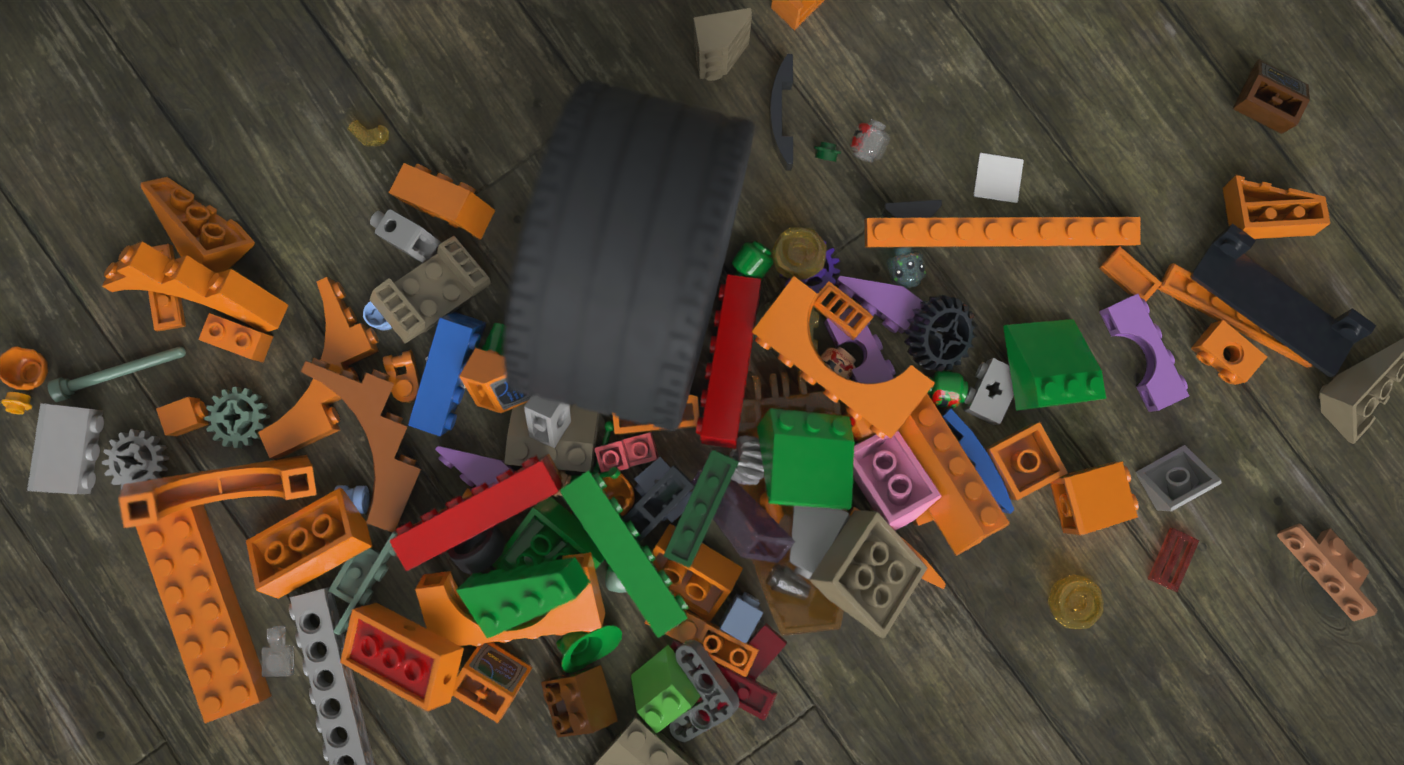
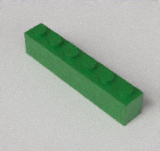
[560,470,689,638]

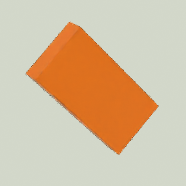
[1099,246,1162,301]

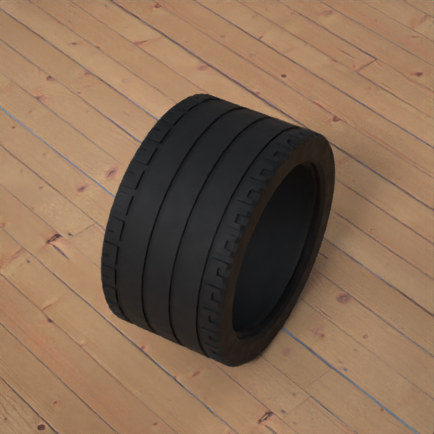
[504,80,755,431]

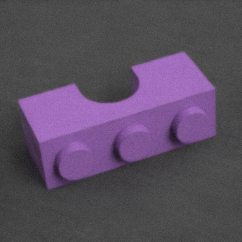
[824,308,896,383]

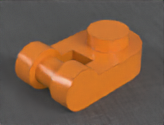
[383,350,420,403]

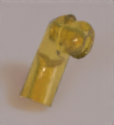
[348,120,389,146]

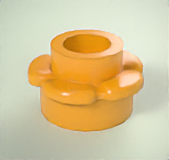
[1,392,32,414]

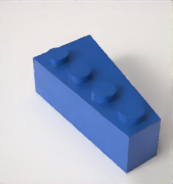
[408,312,487,436]

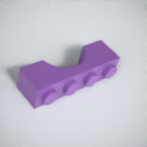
[1099,294,1189,412]

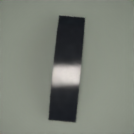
[769,54,793,171]

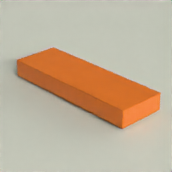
[148,244,186,331]

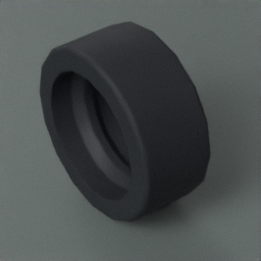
[448,525,505,574]

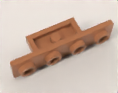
[1277,524,1378,621]

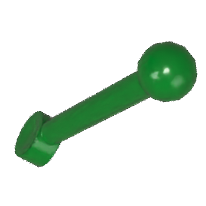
[593,420,614,474]
[570,467,621,482]

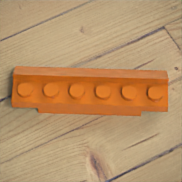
[898,393,1010,555]

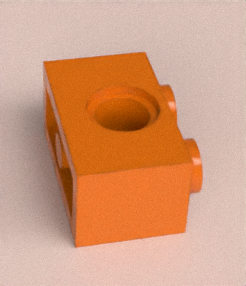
[198,313,273,362]
[1191,320,1267,385]

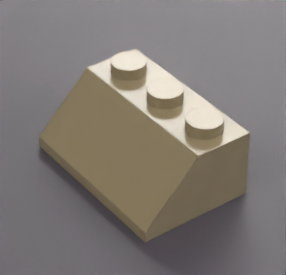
[693,8,752,81]

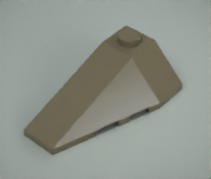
[1319,338,1404,444]

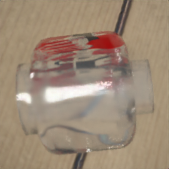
[849,119,891,163]

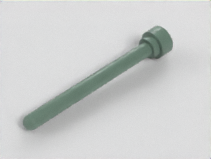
[48,346,186,402]

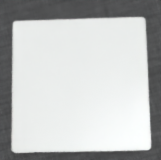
[974,153,1023,203]

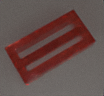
[1148,528,1200,592]

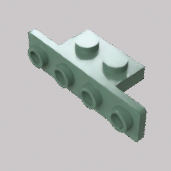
[328,531,397,635]

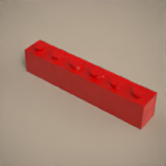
[696,275,761,449]
[389,455,564,571]

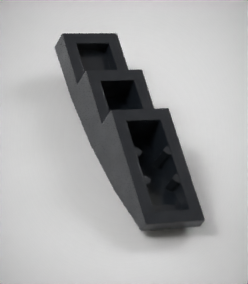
[623,465,695,543]

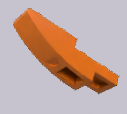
[645,610,759,677]

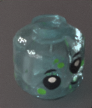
[887,247,926,288]

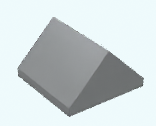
[1136,445,1222,511]

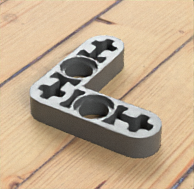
[669,639,739,742]

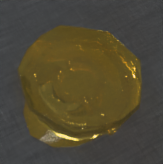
[772,227,827,280]
[1048,574,1104,629]

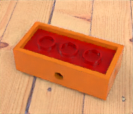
[340,603,464,711]

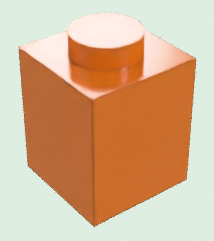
[156,397,209,436]

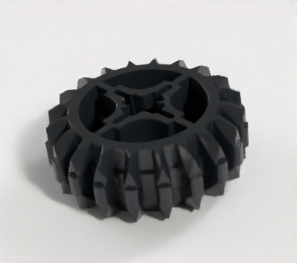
[903,295,978,372]

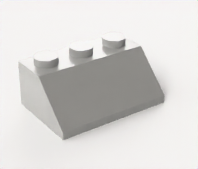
[27,403,104,494]

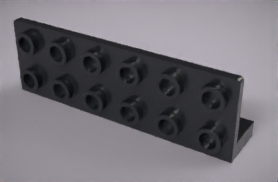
[1190,223,1376,377]

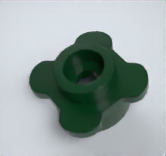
[814,141,841,162]

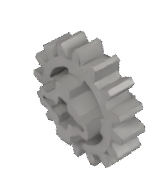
[102,430,169,489]

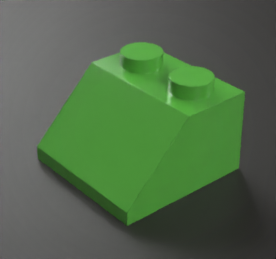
[631,645,700,734]

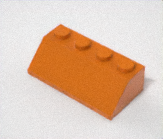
[246,488,372,599]

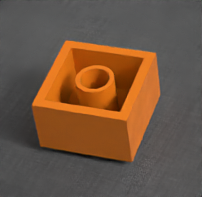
[984,422,1068,500]

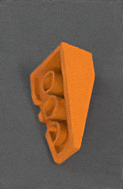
[141,177,254,273]

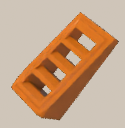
[813,282,874,340]

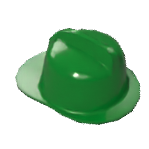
[556,625,622,673]

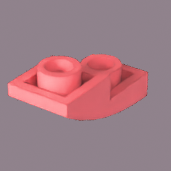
[594,432,659,472]

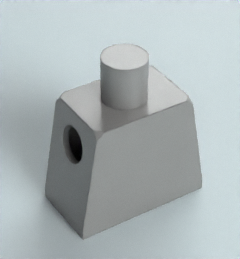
[370,209,441,263]

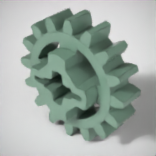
[204,387,270,448]

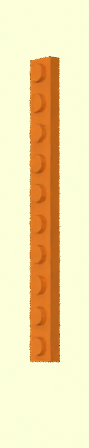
[864,217,1141,248]

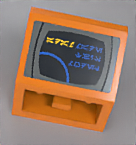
[459,348,532,413]
[452,642,533,723]

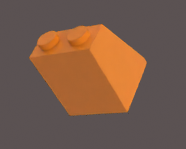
[1050,461,1139,535]

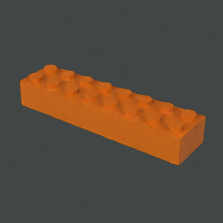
[136,504,272,723]

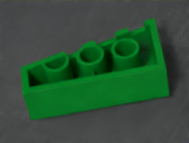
[456,557,591,639]

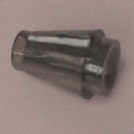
[766,563,811,600]

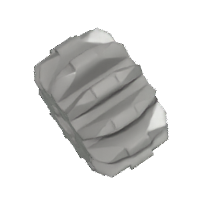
[730,436,764,485]

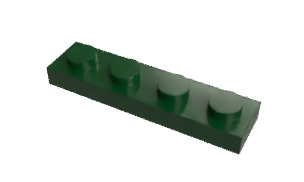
[663,448,739,568]

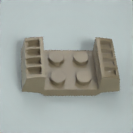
[370,236,491,344]

